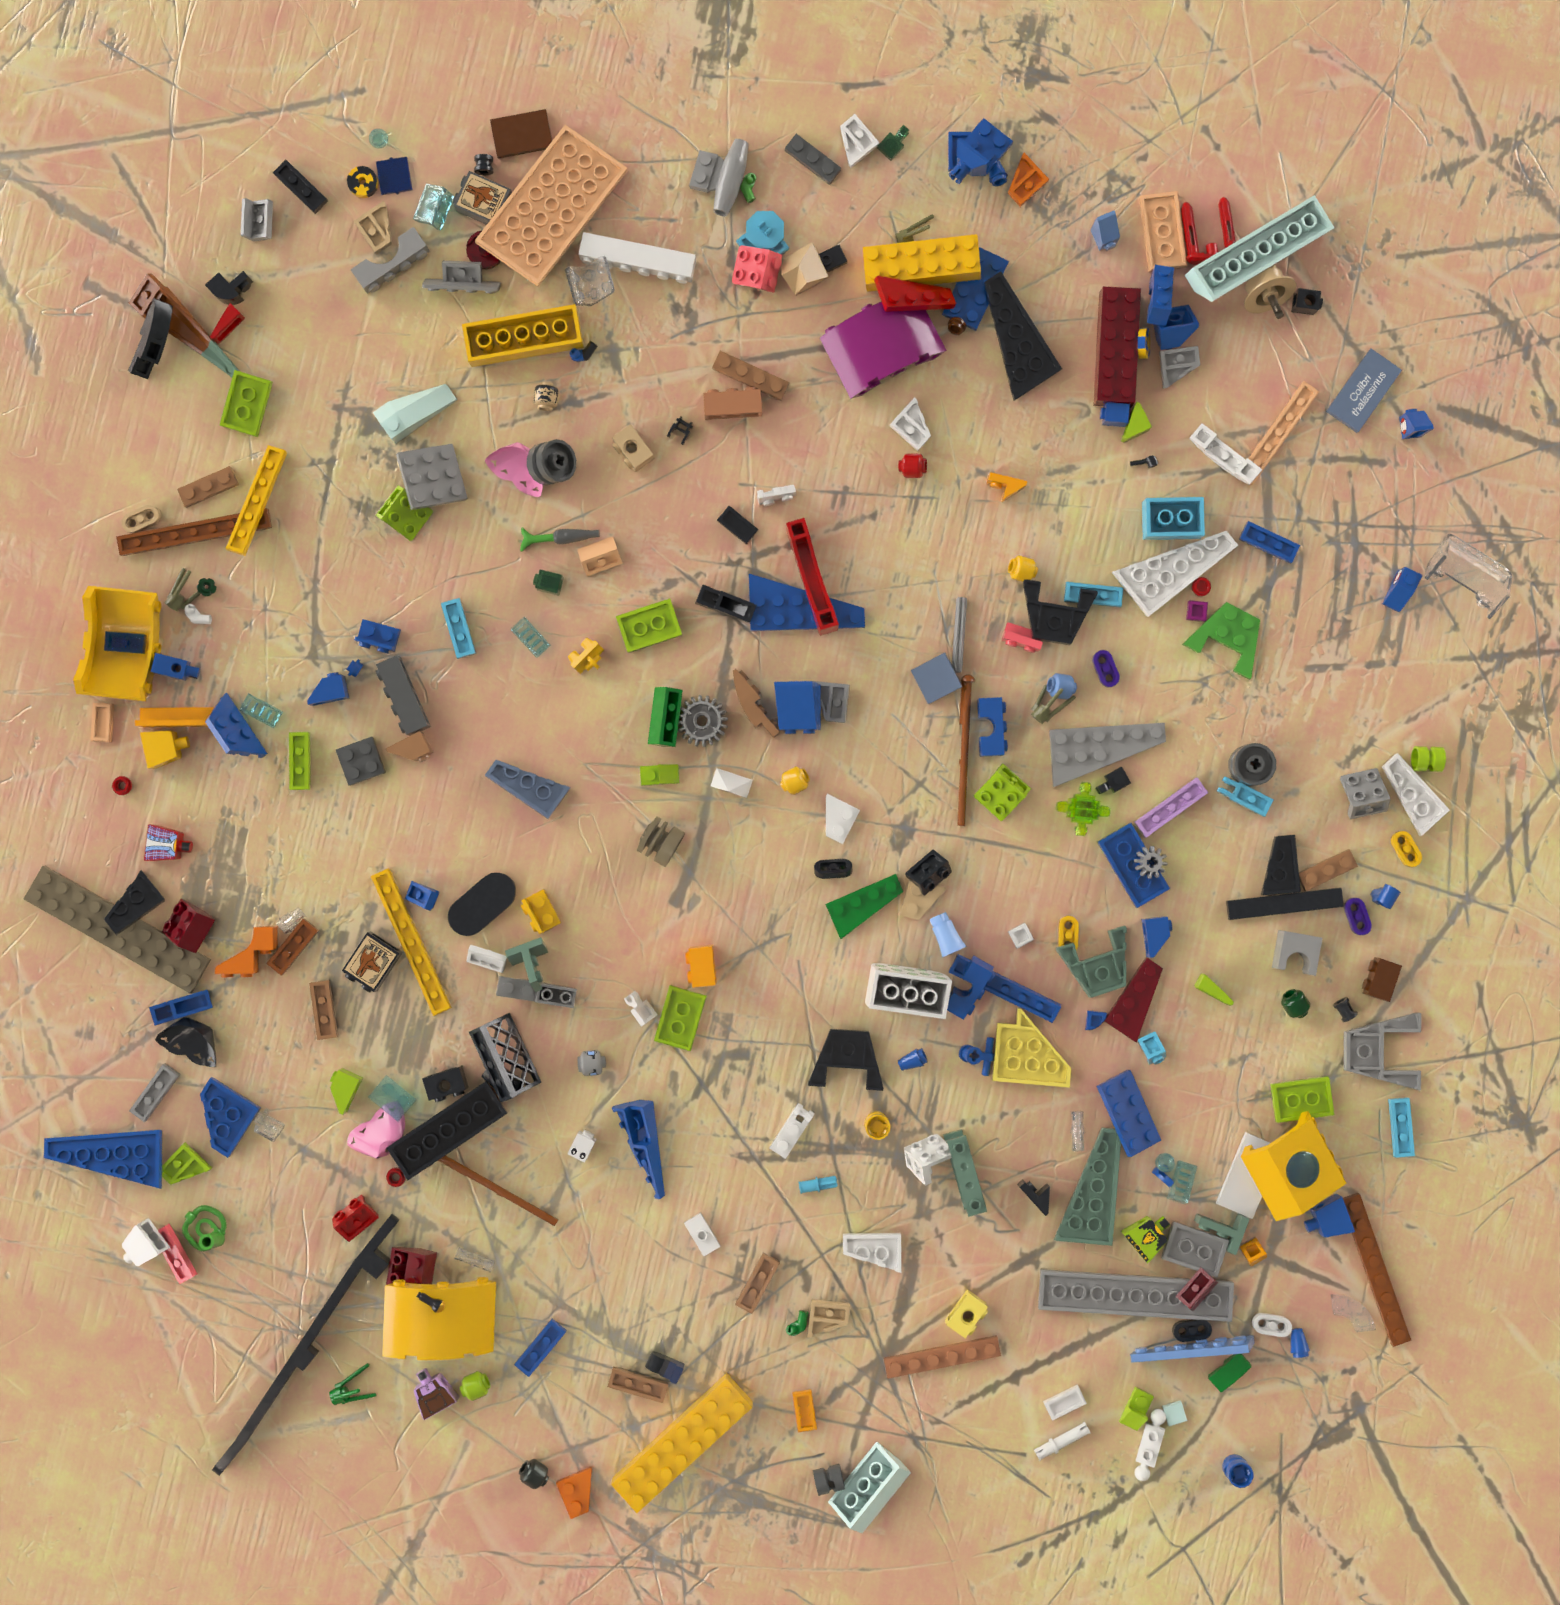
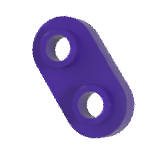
[1092,650,1120,687]
[1344,898,1372,935]

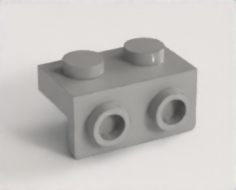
[241,198,273,242]

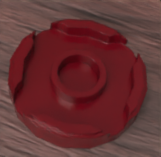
[466,231,501,270]

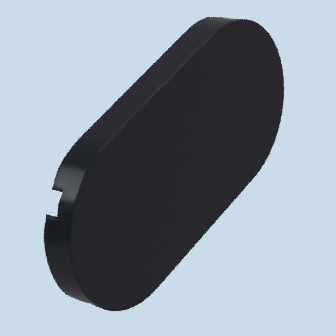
[448,873,516,936]

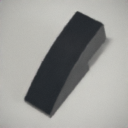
[695,585,757,623]

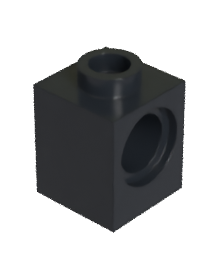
[1291,288,1323,315]

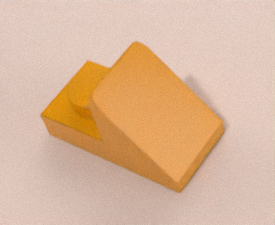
[987,472,1027,502]

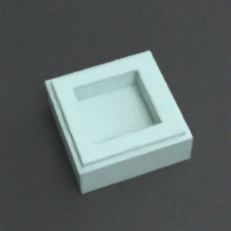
[1162,1401,1187,1426]

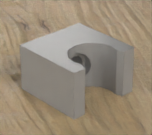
[1272,930,1322,976]

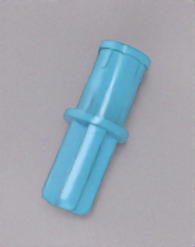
[799,1176,838,1194]

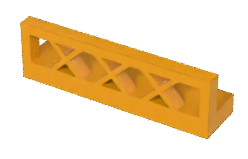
[135,707,214,727]

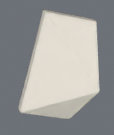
[711,768,753,798]

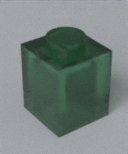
[533,569,564,596]

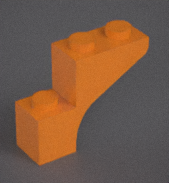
[215,926,278,978]

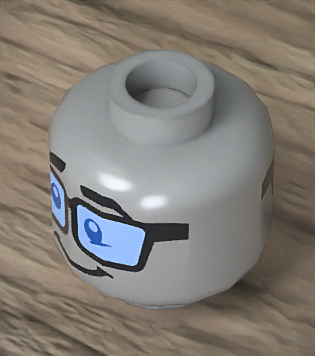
[577,1050,606,1076]

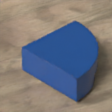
[1085,1010,1107,1030]
[1152,1167,1174,1188]

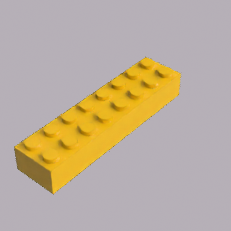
[611,1373,753,1513]

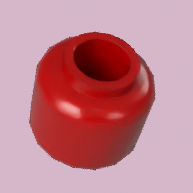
[898,453,927,478]

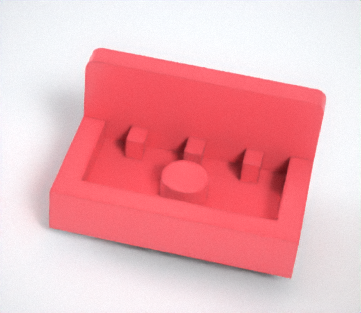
[1001,622,1043,653]

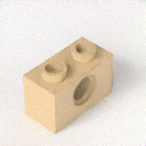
[612,424,655,472]

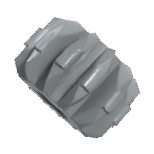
[1134,846,1168,879]

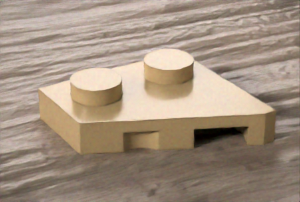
[900,880,946,920]
[807,1299,850,1338]

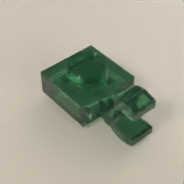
[877,125,909,161]

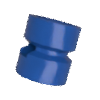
[1222,1454,1254,1488]

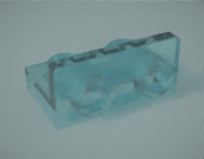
[413,183,454,230]

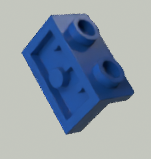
[354,619,401,654]

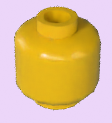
[1008,555,1038,582]
[780,766,810,795]

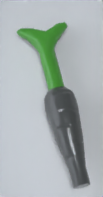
[520,527,600,552]

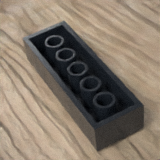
[386,1081,508,1181]

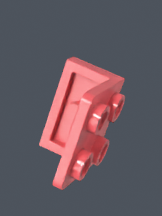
[732,245,782,293]

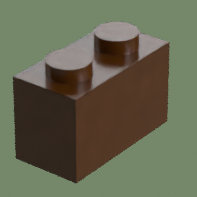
[1362,957,1402,1002]

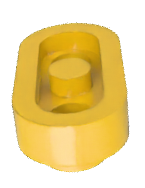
[1391,831,1422,867]
[1058,916,1079,950]

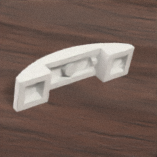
[1189,424,1262,485]

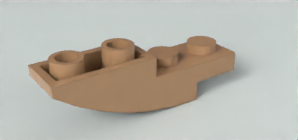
[733,669,780,738]

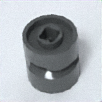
[813,1464,845,1496]

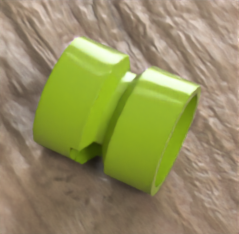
[1411,746,1446,772]

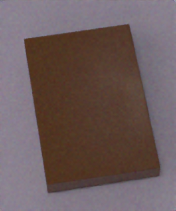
[490,109,552,159]

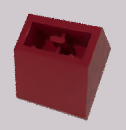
[162,899,215,953]
[386,1247,437,1285]

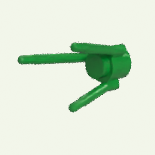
[329,1363,376,1405]

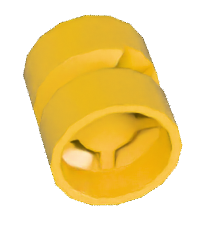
[864,1111,890,1140]

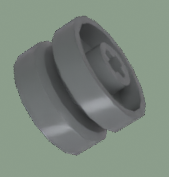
[527,439,577,485]
[1228,743,1276,786]

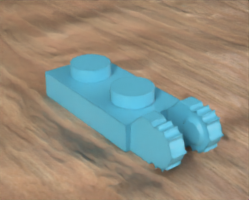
[1217,777,1274,817]

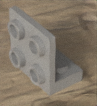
[1340,768,1390,820]

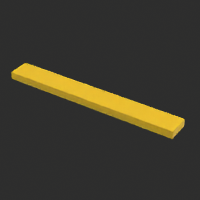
[371,868,452,1016]

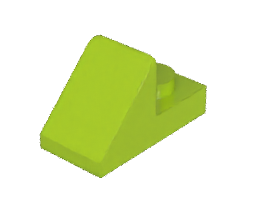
[640,764,680,786]
[1119,1386,1154,1431]

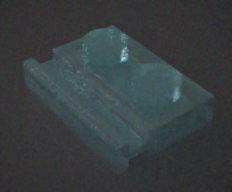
[368,1075,416,1122]

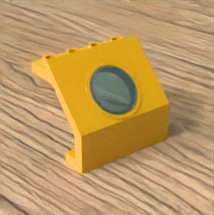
[1241,1111,1347,1221]

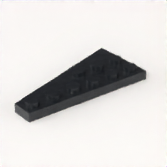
[984,271,1062,401]

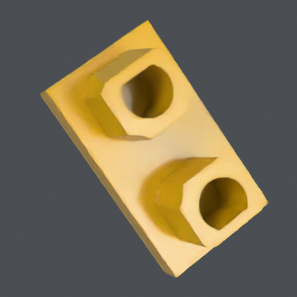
[568,638,604,674]

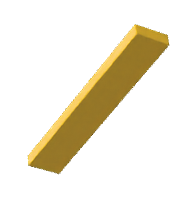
[226,445,287,556]

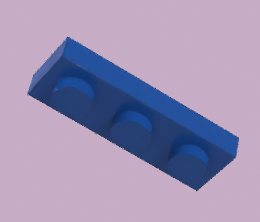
[1239,521,1300,564]
[514,1318,567,1377]

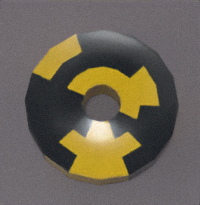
[347,166,379,198]

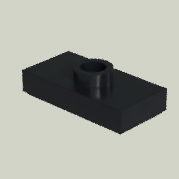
[819,244,847,272]

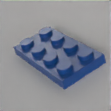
[942,247,1009,331]
[1097,823,1170,908]
[1097,1070,1161,1157]

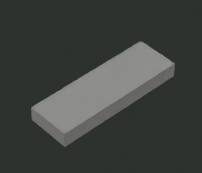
[129,1063,181,1122]

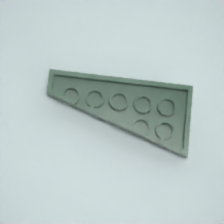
[1054,1127,1121,1246]

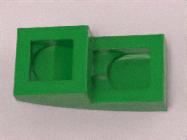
[1208,1354,1252,1392]

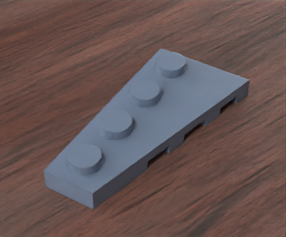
[485,760,570,819]

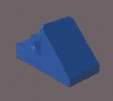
[405,881,439,911]

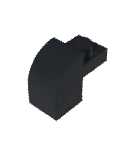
[205,271,253,305]

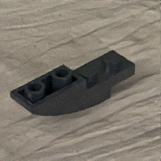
[128,298,173,379]

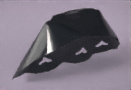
[155,1017,216,1067]

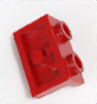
[332,1195,379,1242]

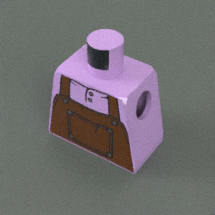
[414,1368,459,1420]

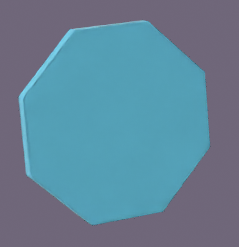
[746,211,784,249]

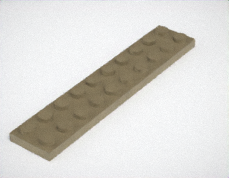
[24,866,211,993]

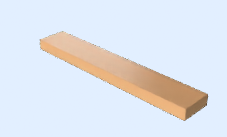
[1248,381,1319,485]

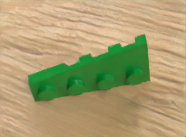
[825,874,903,939]

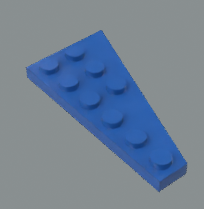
[749,574,865,631]

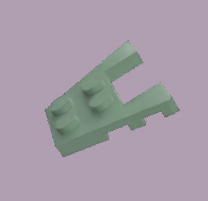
[1056,926,1127,998]

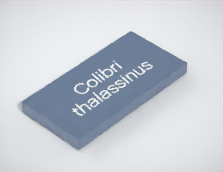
[1326,349,1402,433]

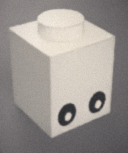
[568,1130,597,1163]

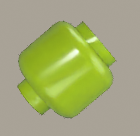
[460,1371,490,1401]

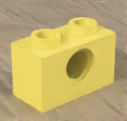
[945,1289,988,1339]

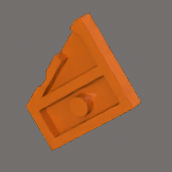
[1008,152,1049,207]
[556,1467,592,1519]

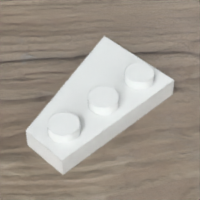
[843,1233,902,1273]

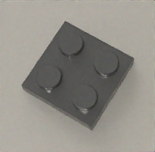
[336,737,386,786]

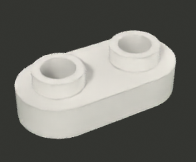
[1252,1313,1292,1337]

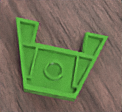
[1182,602,1260,680]

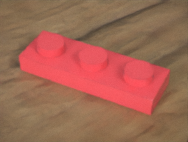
[158,1223,197,1284]

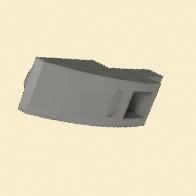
[496,976,577,1008]

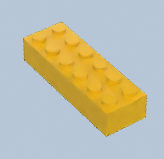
[863,234,981,292]
[462,304,584,367]

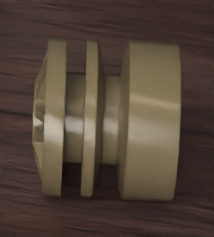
[637,817,685,867]

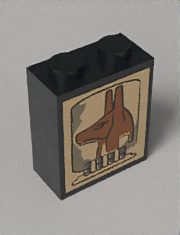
[342,931,403,993]

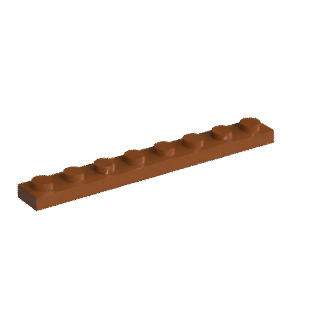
[116,508,272,556]
[1343,1193,1412,1347]

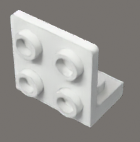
[904,1134,952,1186]

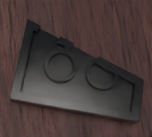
[1261,835,1301,895]

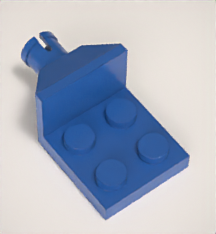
[949,118,1013,184]

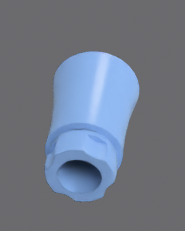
[930,912,967,957]

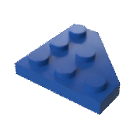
[200,1077,261,1158]

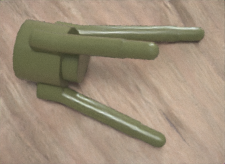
[895,214,934,243]
[165,568,201,612]
[1031,685,1076,724]

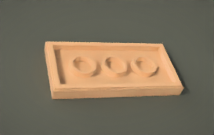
[1139,191,1187,272]

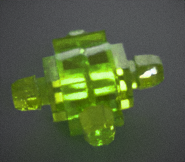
[1056,782,1111,836]

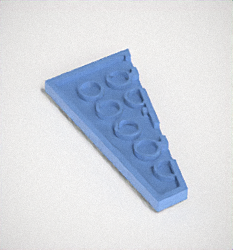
[1130,1335,1255,1363]

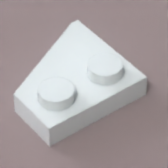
[840,114,879,168]
[890,397,931,451]
[826,794,860,844]

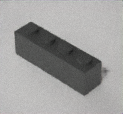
[376,655,431,736]

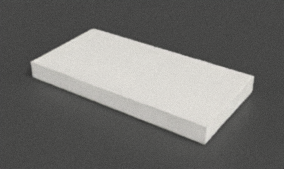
[1216,1132,1270,1219]

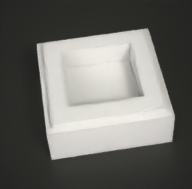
[1008,923,1034,949]

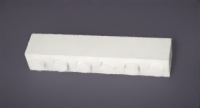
[578,232,696,284]

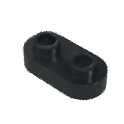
[814,859,853,879]
[1172,1319,1212,1342]

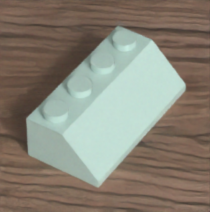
[828,1442,911,1533]

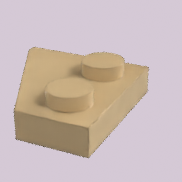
[354,201,392,255]

